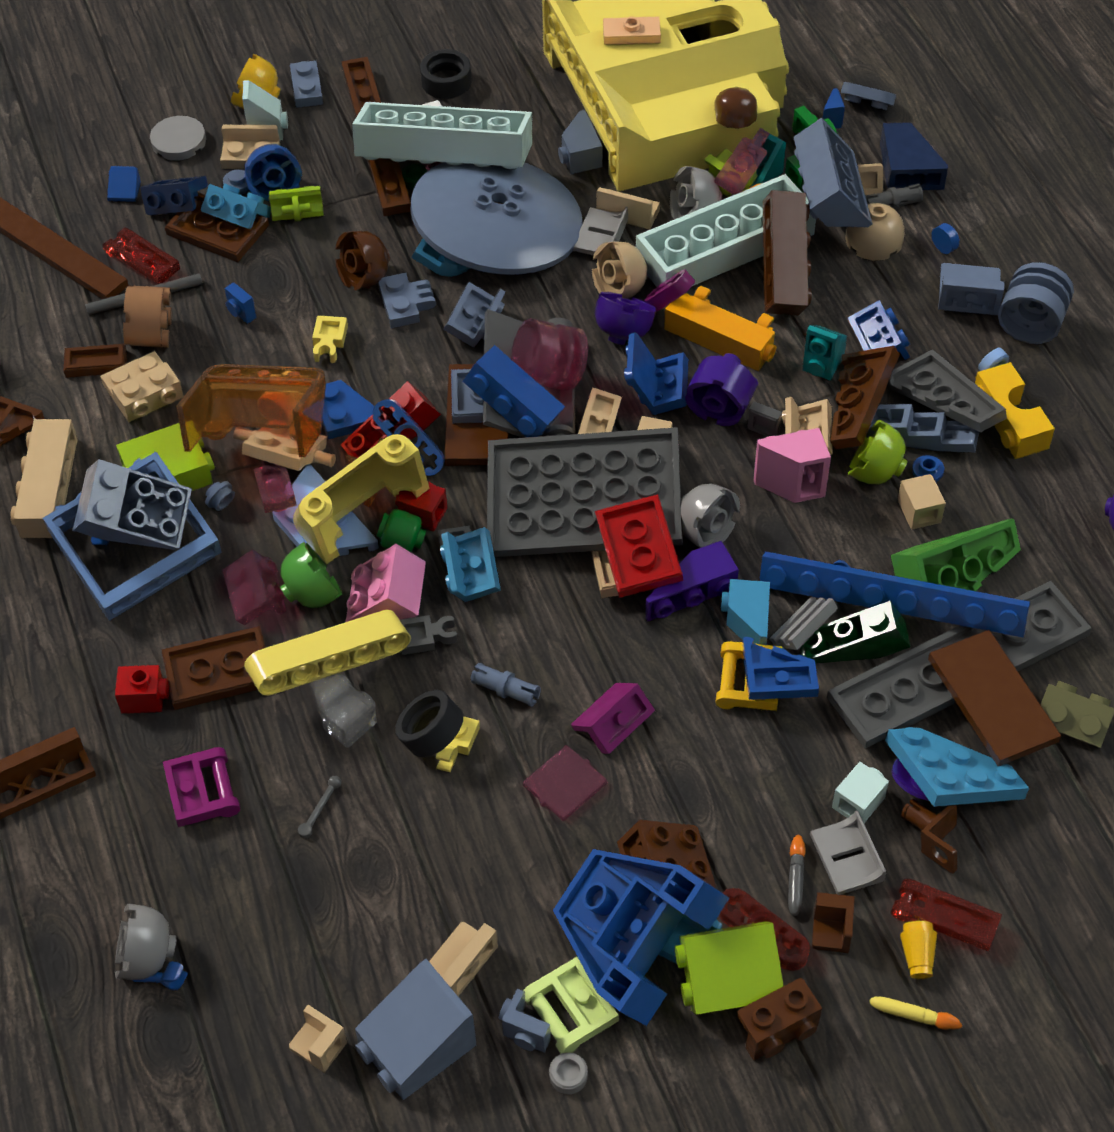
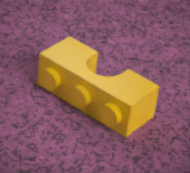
[975,362,1055,459]

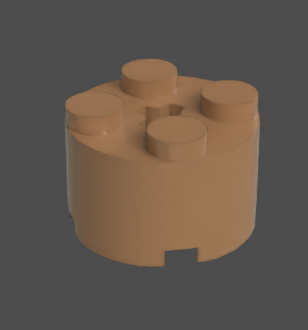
[123,285,172,348]

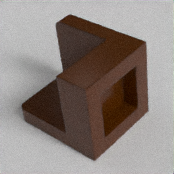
[812,892,855,953]

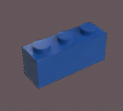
[462,345,565,438]

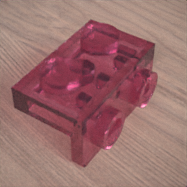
[222,549,286,625]

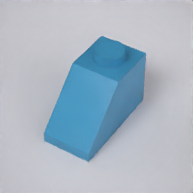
[721,579,770,645]

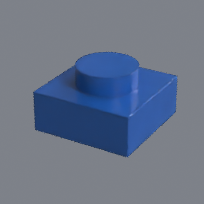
[225,282,257,324]

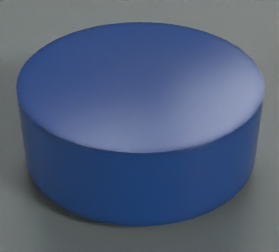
[931,223,960,254]

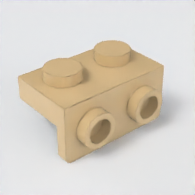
[782,397,833,455]

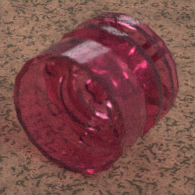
[511,318,588,391]

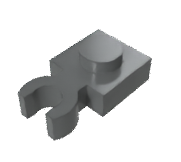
[400,615,457,655]

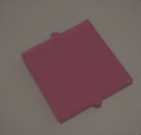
[523,745,607,821]

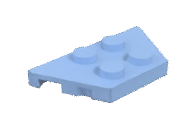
[272,464,379,556]

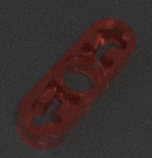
[718,888,810,971]

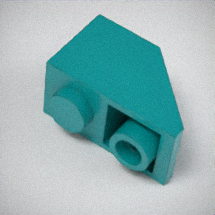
[802,325,847,380]

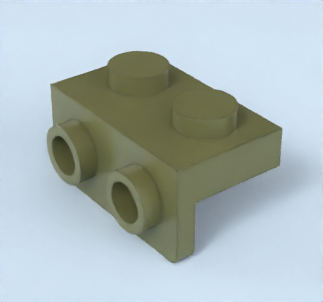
[1041,681,1114,748]

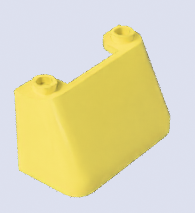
[293,434,430,564]

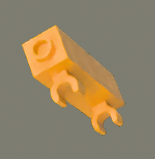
[664,286,777,371]

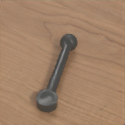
[298,775,342,839]

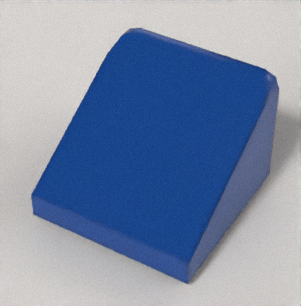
[823,88,845,129]
[107,166,141,202]

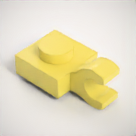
[436,716,480,772]

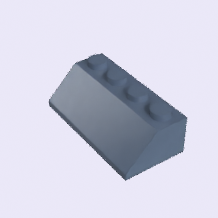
[794,118,873,227]

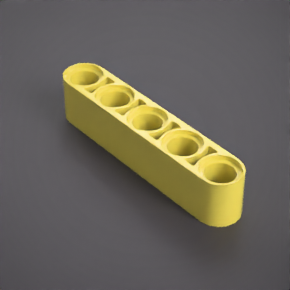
[244,610,411,696]

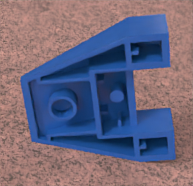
[553,849,729,1026]

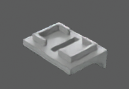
[573,207,628,255]
[810,810,886,895]

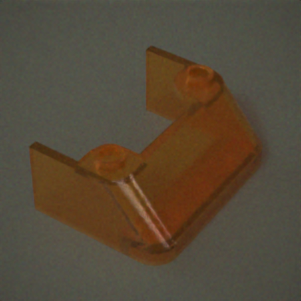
[176,364,326,457]

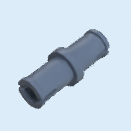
[471,663,541,707]

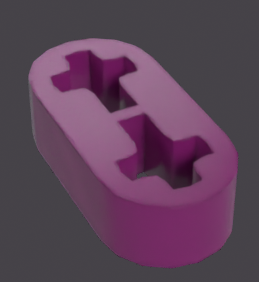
[645,269,695,312]

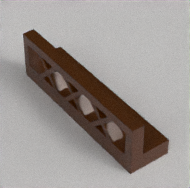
[0,727,97,819]

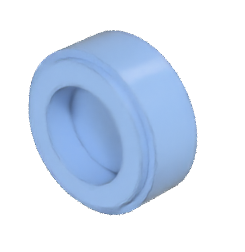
[978,348,1009,371]

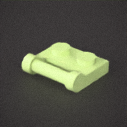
[523,957,619,1054]

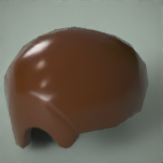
[714,87,757,129]

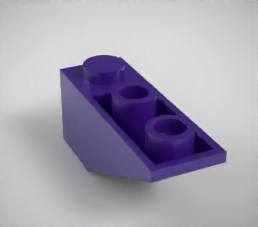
[645,541,739,622]

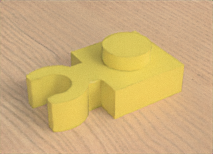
[312,316,348,363]

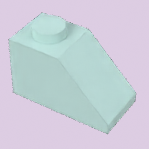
[242,80,288,140]

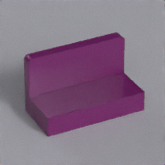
[571,683,655,754]

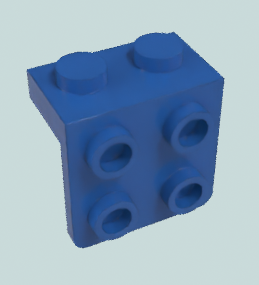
[624,332,689,415]

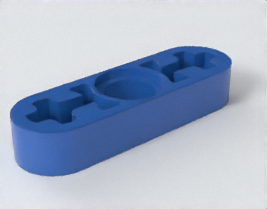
[373,399,445,476]

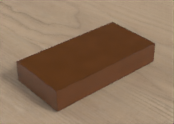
[63,343,127,378]

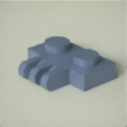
[378,273,436,328]

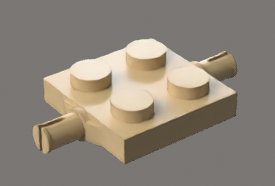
[234,420,336,471]

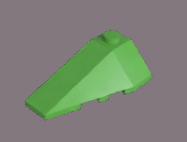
[891,519,1021,591]

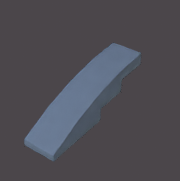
[866,404,979,452]

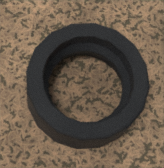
[420,49,472,99]
[395,690,463,758]

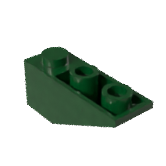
[800,601,911,663]

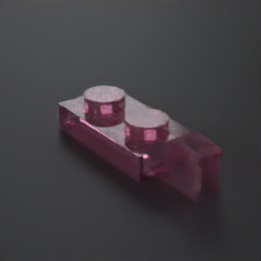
[714,128,769,195]
[253,460,297,513]

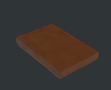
[165,192,269,262]
[161,626,265,710]

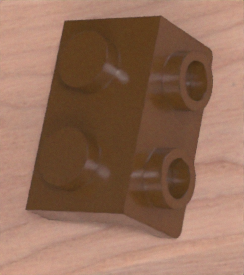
[737,978,822,1061]

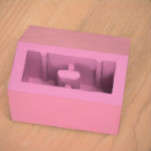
[753,428,831,503]
[345,544,426,622]

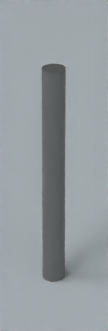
[85,273,203,316]

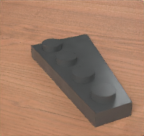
[886,349,1007,432]

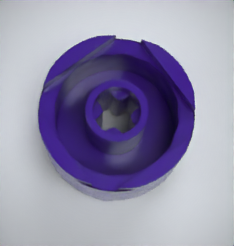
[685,353,758,426]

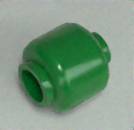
[376,509,426,552]

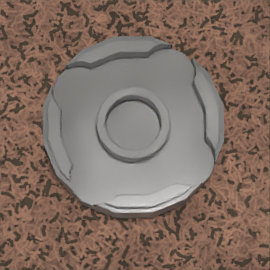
[150,116,206,160]

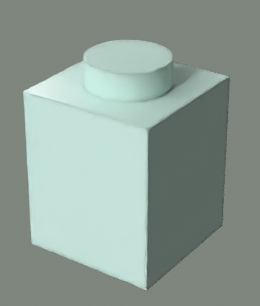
[832,762,889,823]

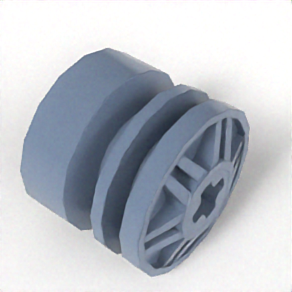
[998,262,1074,344]

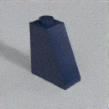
[880,123,948,190]

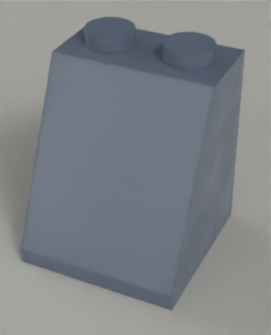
[355,959,476,1100]

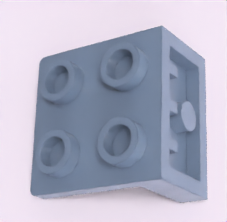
[938,263,1004,315]

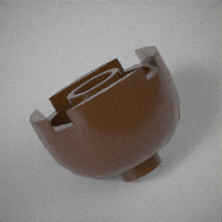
[335,231,390,291]

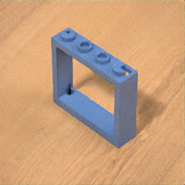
[43,452,222,621]

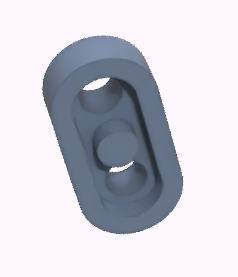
[841,82,896,110]

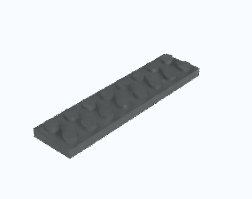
[827,581,1092,749]

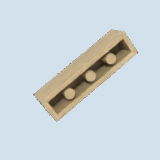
[11,419,78,538]

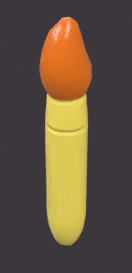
[869,996,962,1030]

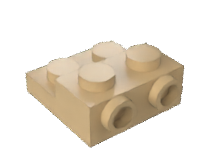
[100,351,184,422]

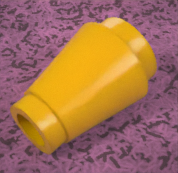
[900,921,937,979]

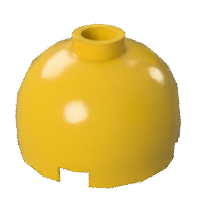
[231,54,281,109]

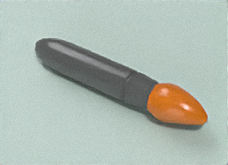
[788,835,806,916]

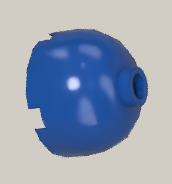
[245,144,302,201]

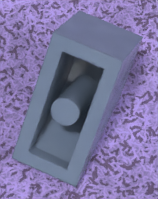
[558,110,602,174]

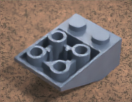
[73,459,192,550]

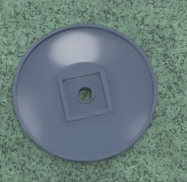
[410,162,582,275]

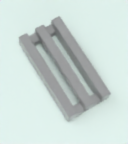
[770,597,838,650]

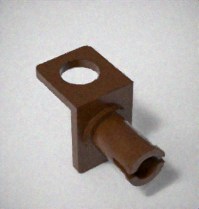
[901,799,957,874]

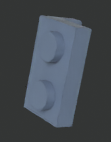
[443,282,505,348]

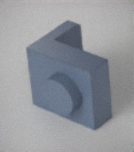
[499,989,551,1053]

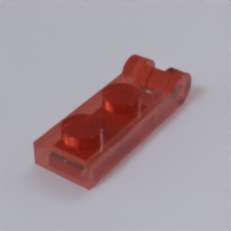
[103,227,180,284]
[890,879,1002,952]

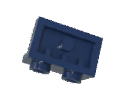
[140,176,208,215]

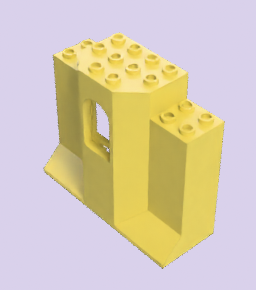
[542,0,789,192]

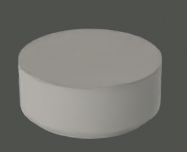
[549,1053,588,1094]

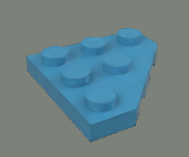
[885,727,1029,807]

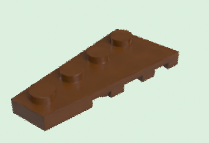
[830,346,900,449]

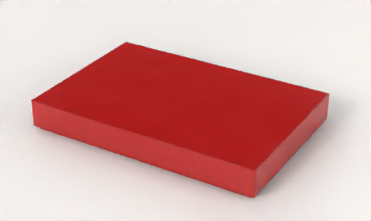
[595,494,684,598]

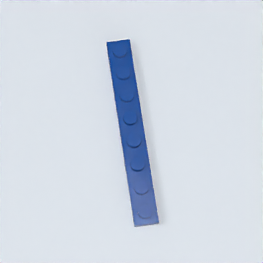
[760,551,1030,638]

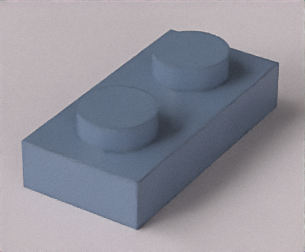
[290,61,323,108]

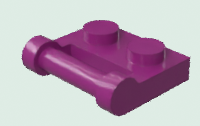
[163,747,240,827]

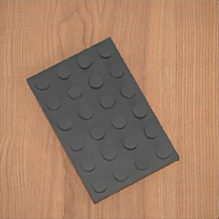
[487,427,683,557]

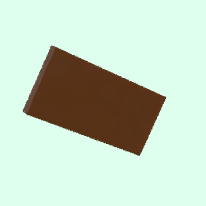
[444,364,508,466]
[928,630,1061,767]

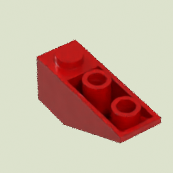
[341,381,441,461]

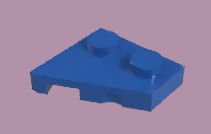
[314,380,375,440]
[742,637,819,700]

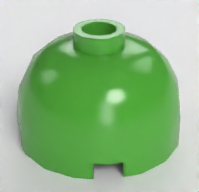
[280,542,343,608]

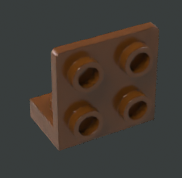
[617,820,716,887]

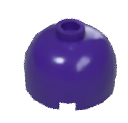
[595,292,656,345]

